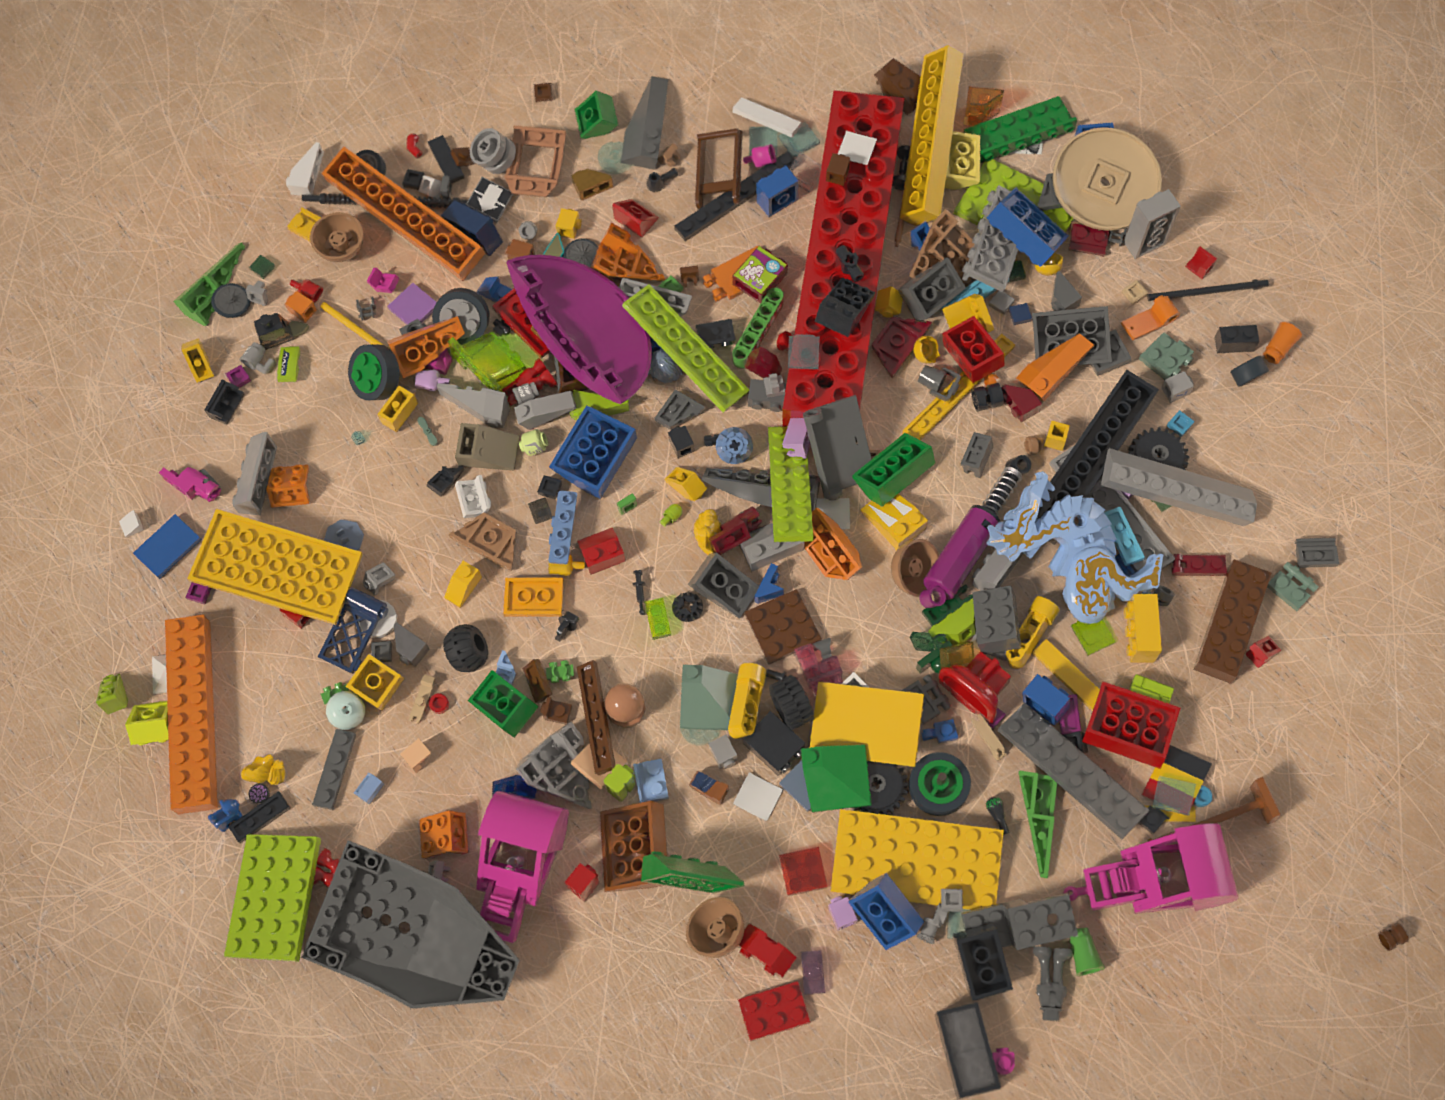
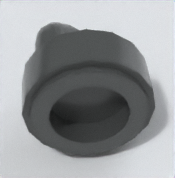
[1153,585,1175,607]

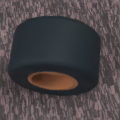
[1230,355,1269,387]

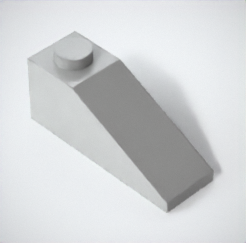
[514,391,576,430]

